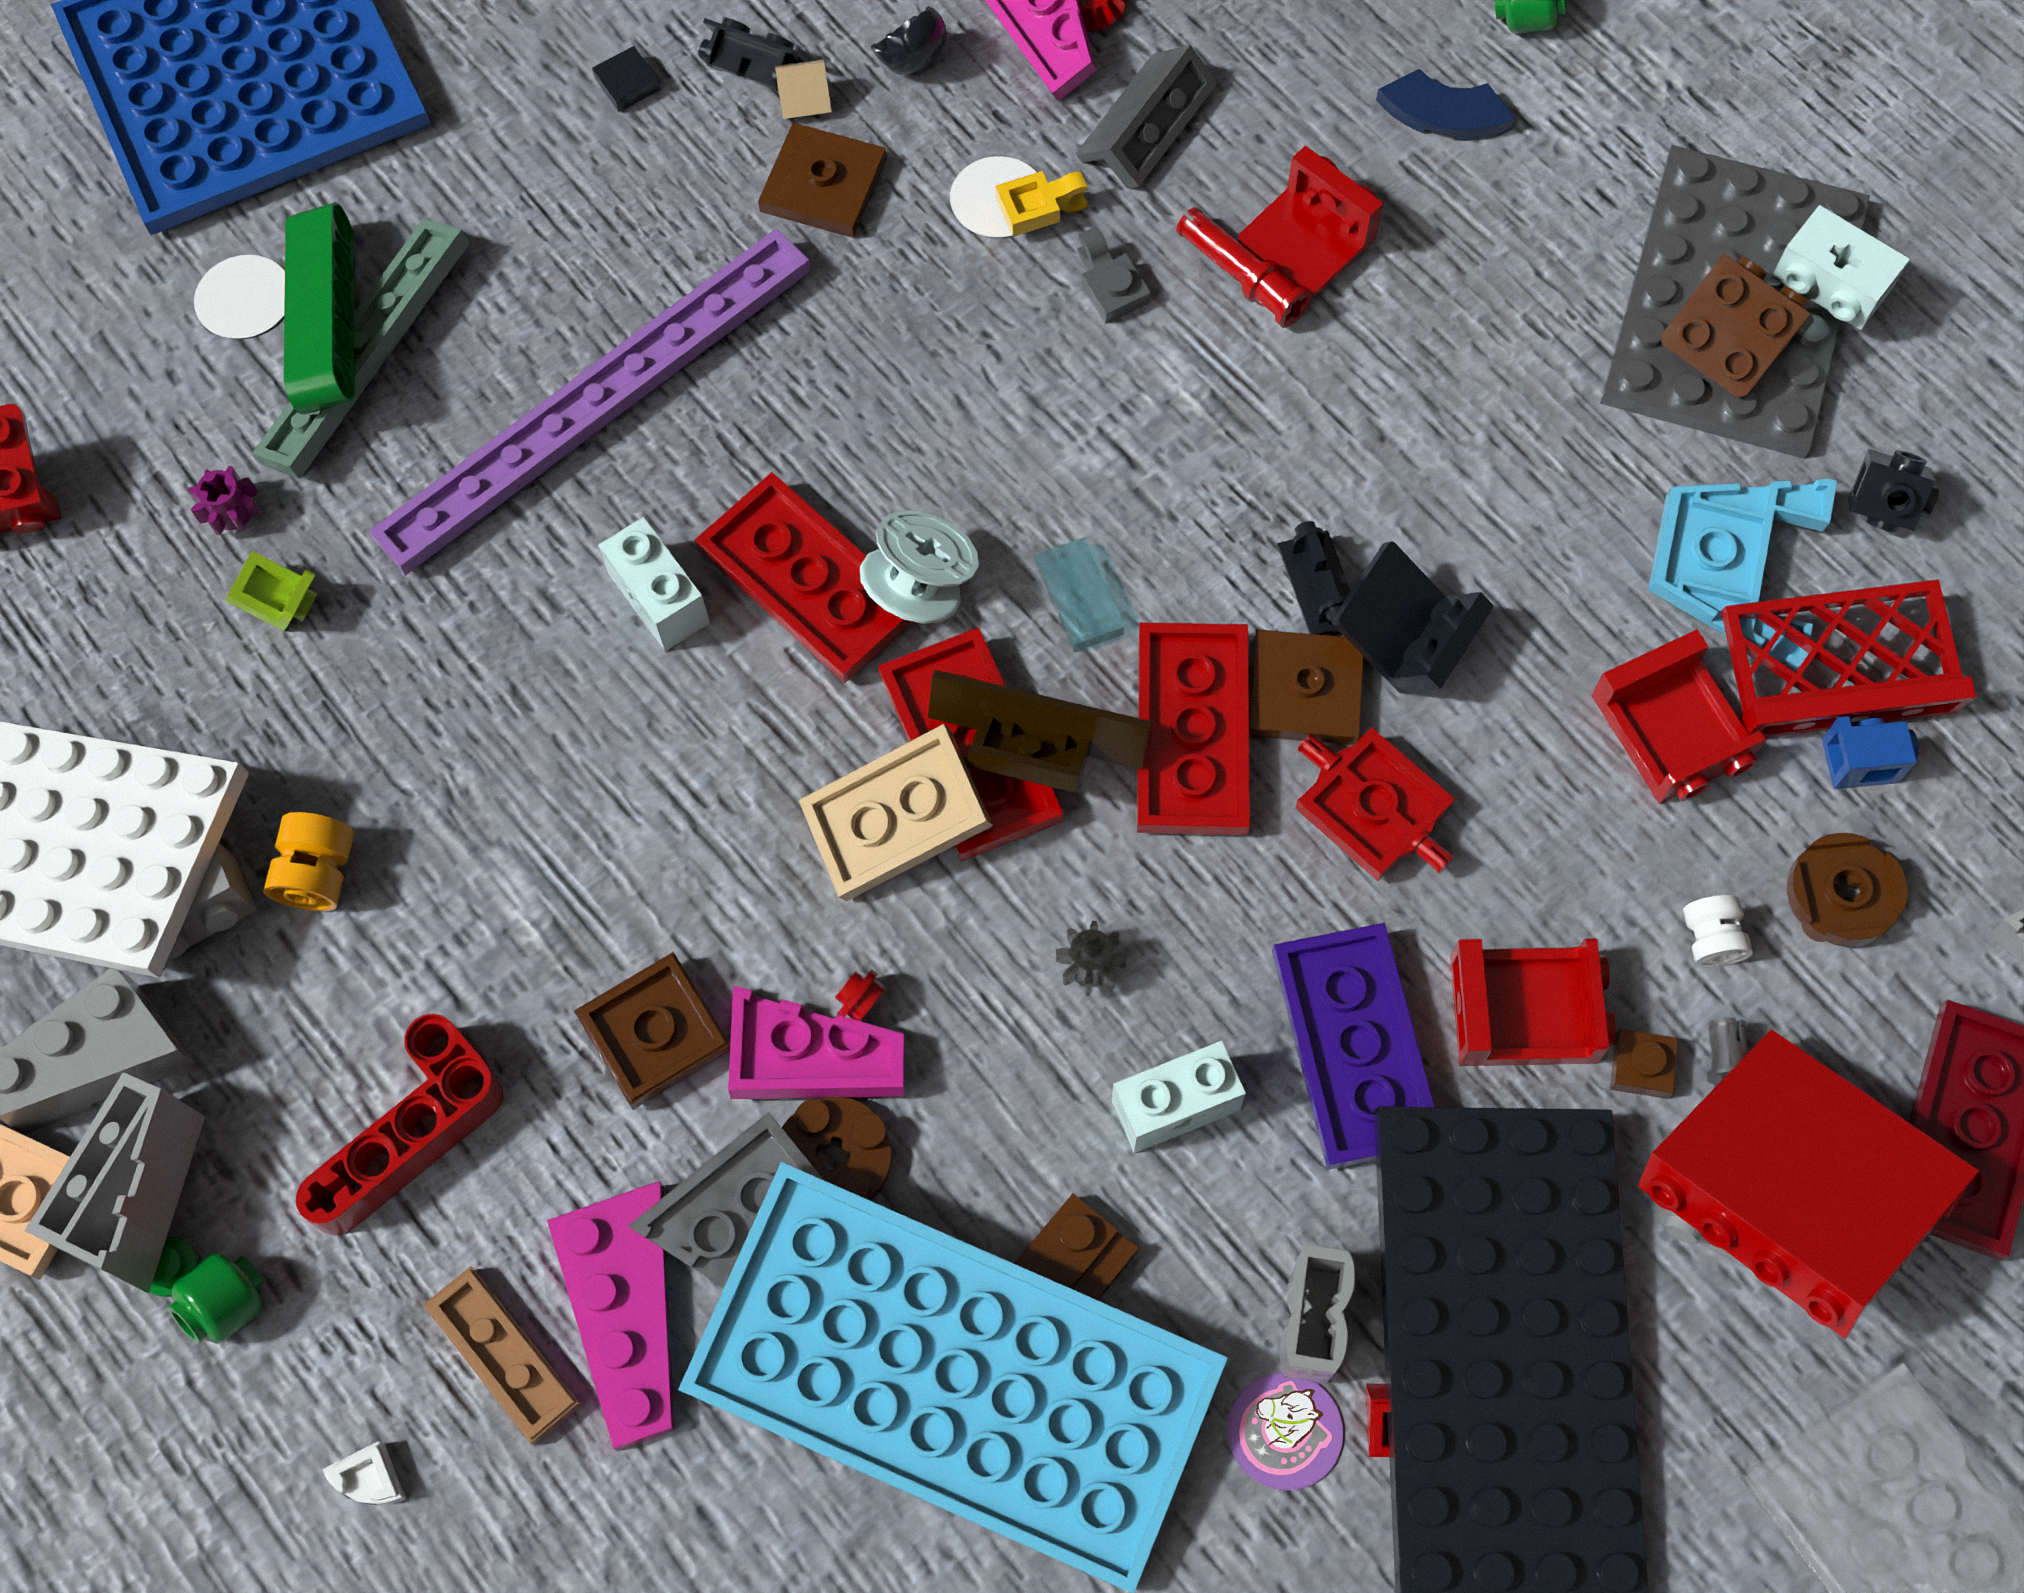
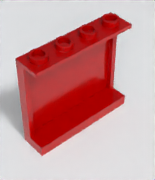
[1638,1029,1979,1339]

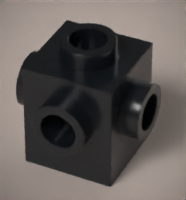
[1848,449,1940,532]

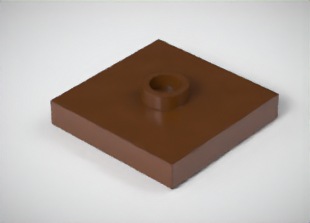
[758,123,887,238]
[1249,629,1363,745]
[574,952,730,1110]

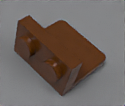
[1661,253,1814,398]

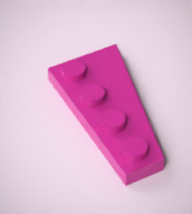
[547,1181,675,1451]

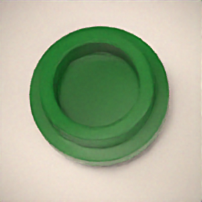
[149,1237,199,1297]

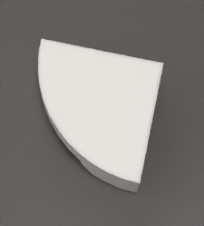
[322,1441,406,1506]

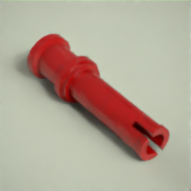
[1176,207,1312,328]

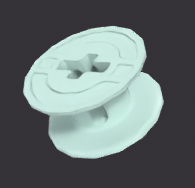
[860,510,979,624]

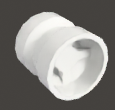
[1683,895,1753,967]

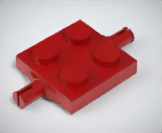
[1295,727,1455,881]

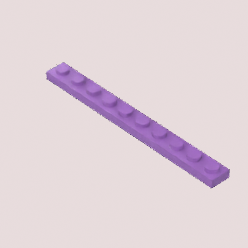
[369,228,811,576]

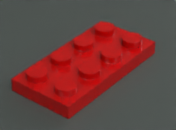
[695,472,913,683]
[1137,622,1250,835]
[878,627,1064,862]

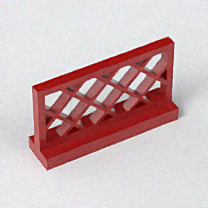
[1721,579,1977,738]

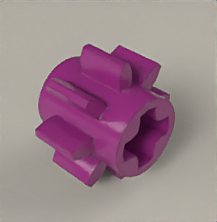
[189,466,260,535]

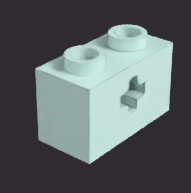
[1772,205,1910,330]
[598,517,710,652]
[1112,1040,1246,1154]

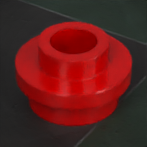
[835,969,886,1021]

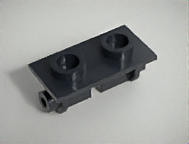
[699,17,804,91]
[1277,521,1351,635]

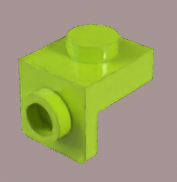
[225,551,318,631]

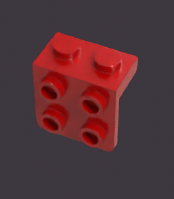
[1238,145,1384,298]
[0,404,62,533]

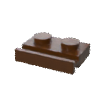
[1014,1193,1139,1301]

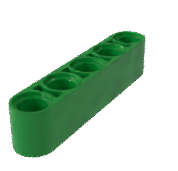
[284,202,355,415]

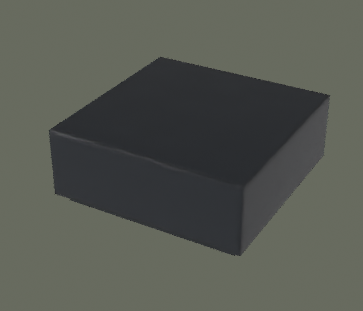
[592,46,661,112]

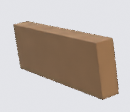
[423,1266,582,1446]

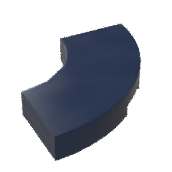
[1376,69,1516,140]

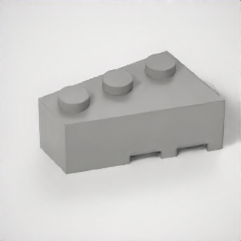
[0,968,200,1134]
[24,1073,205,1294]

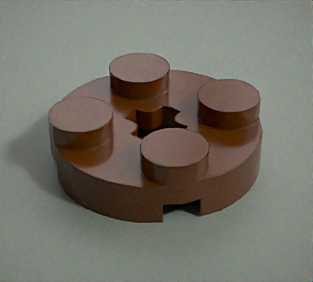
[1787,833,1908,947]
[782,1097,892,1201]

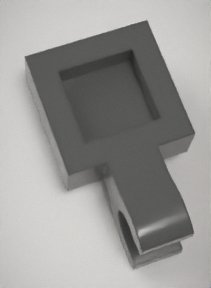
[1077,226,1151,324]

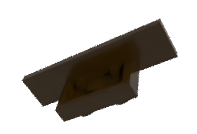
[928,670,1152,793]

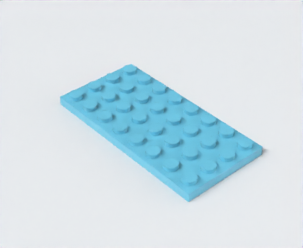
[678,1162,1228,1593]

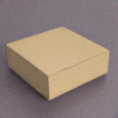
[775,60,832,119]

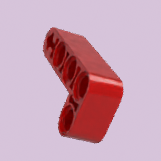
[296,1013,503,1236]

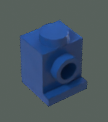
[1822,716,1919,789]

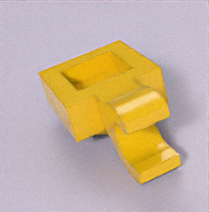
[995,171,1088,237]

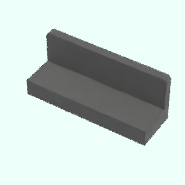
[1076,45,1218,188]

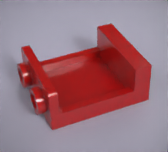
[1591,629,1767,804]
[1450,938,1616,1066]

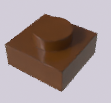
[1610,1029,1678,1099]

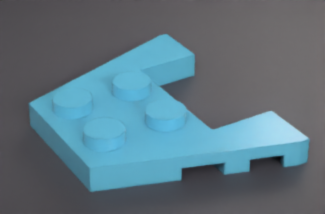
[1648,479,1837,672]

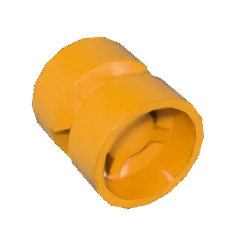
[263,812,355,911]

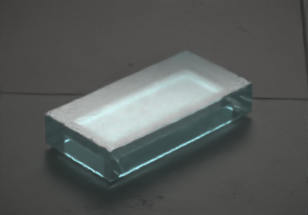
[1035,537,1124,652]

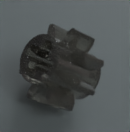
[1056,921,1127,996]

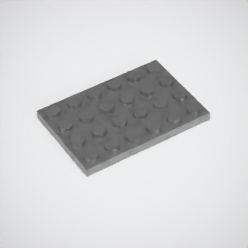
[1600,145,1870,459]

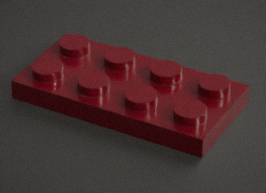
[1909,999,2024,1261]

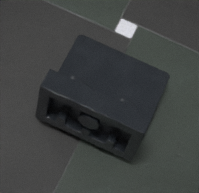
[1332,541,1494,693]

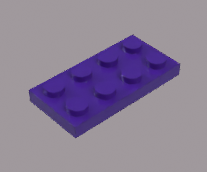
[1272,923,1435,1170]

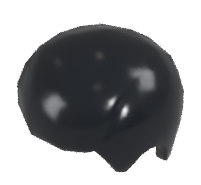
[870,6,947,75]

